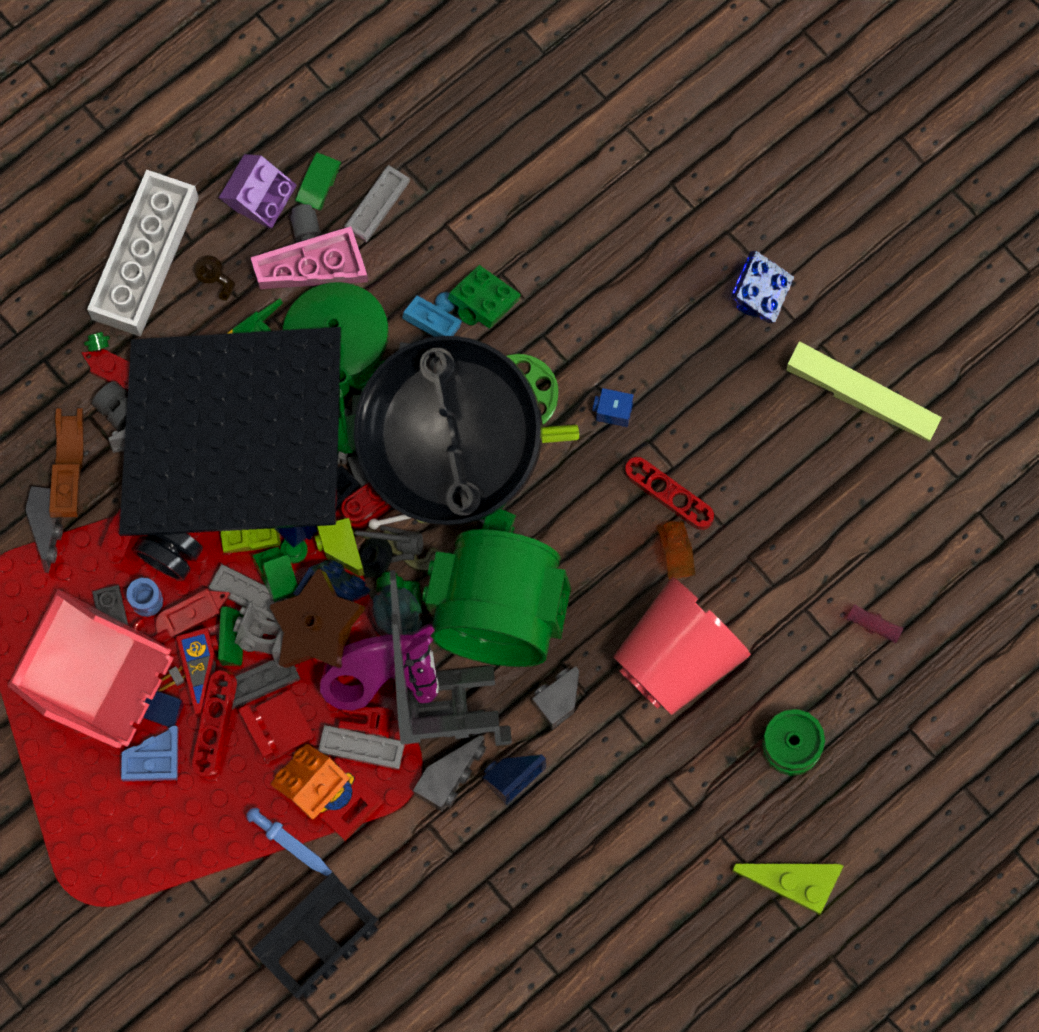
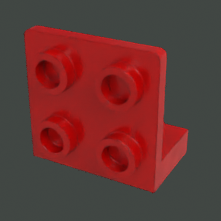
[238,690,314,763]

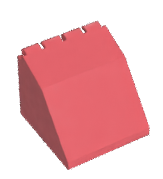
[8,589,174,748]

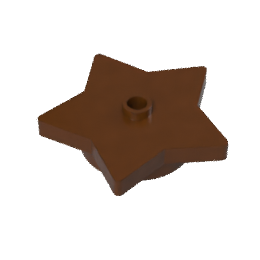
[270,569,365,669]

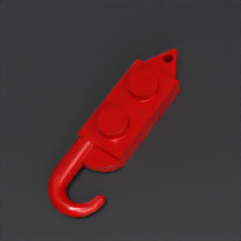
[82,349,130,392]
[132,588,231,644]

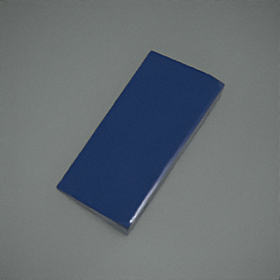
[143,691,184,728]

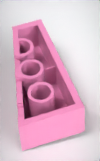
[251,226,368,289]

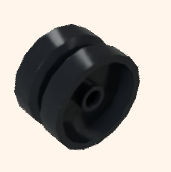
[133,533,203,581]

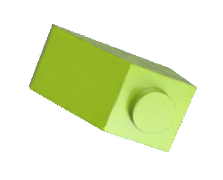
[315,518,365,576]

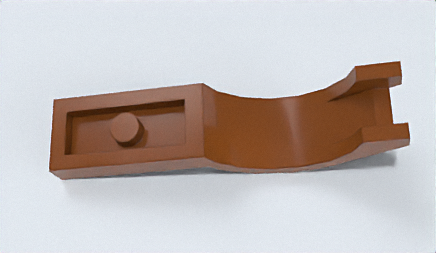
[49,408,84,518]

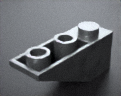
[25,486,63,573]
[413,735,487,812]

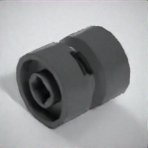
[92,381,128,431]

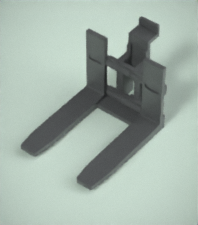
[390,570,512,746]

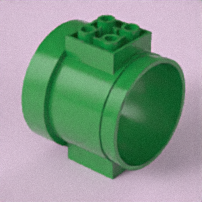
[423,530,571,667]

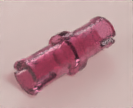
[847,604,903,643]

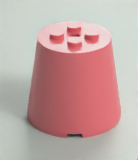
[613,577,751,715]

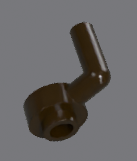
[195,255,235,301]

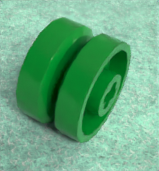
[762,709,825,776]

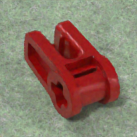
[338,707,394,738]

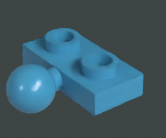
[402,292,462,337]

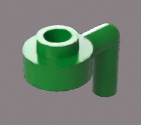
[376,572,421,614]

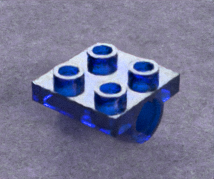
[730,251,794,323]

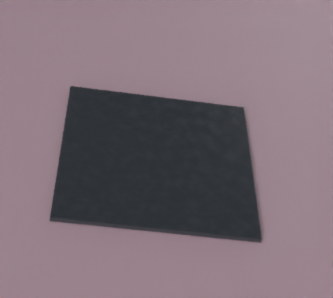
[119,327,342,536]

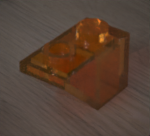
[657,521,696,580]

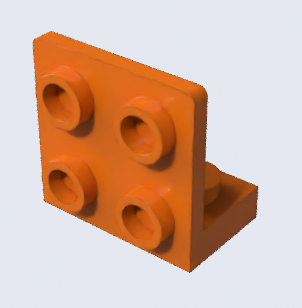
[271,744,350,820]

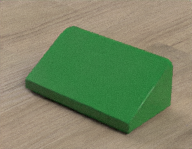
[218,607,244,666]

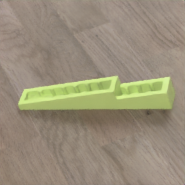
[786,341,942,442]

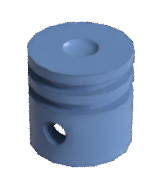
[127,578,163,617]

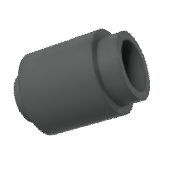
[290,204,321,242]

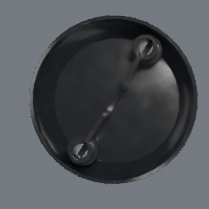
[354,336,543,526]

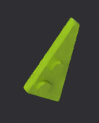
[732,864,844,915]

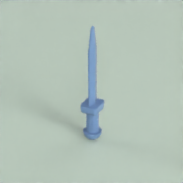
[247,808,332,876]

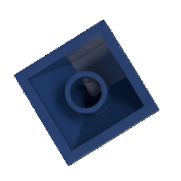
[483,754,546,806]

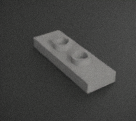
[344,165,410,243]
[209,564,289,622]
[318,725,405,770]

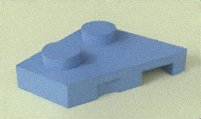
[121,726,178,781]

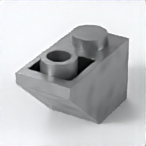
[532,666,579,730]

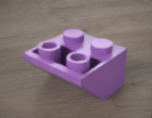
[219,154,297,228]

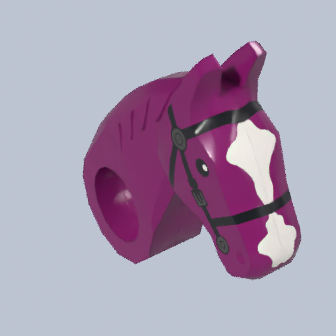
[320,624,439,711]

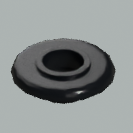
[359,538,393,578]

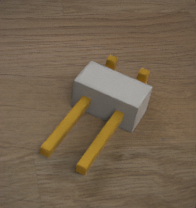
[158,666,186,692]

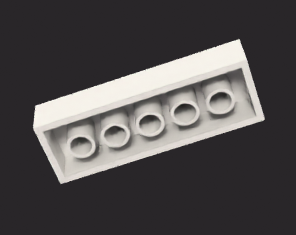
[87,170,199,337]

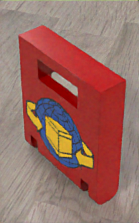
[318,756,383,841]

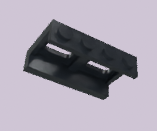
[251,872,380,1001]

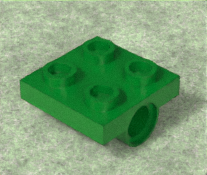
[448,265,521,329]

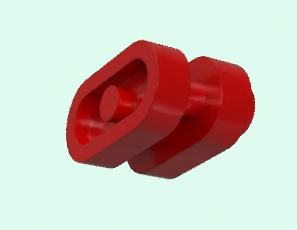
[341,483,391,529]

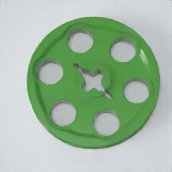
[507,354,558,425]

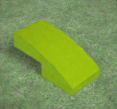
[221,528,281,553]

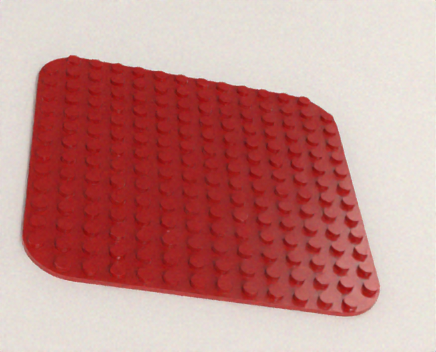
[0,508,423,907]

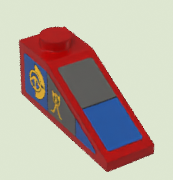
[176,628,219,719]

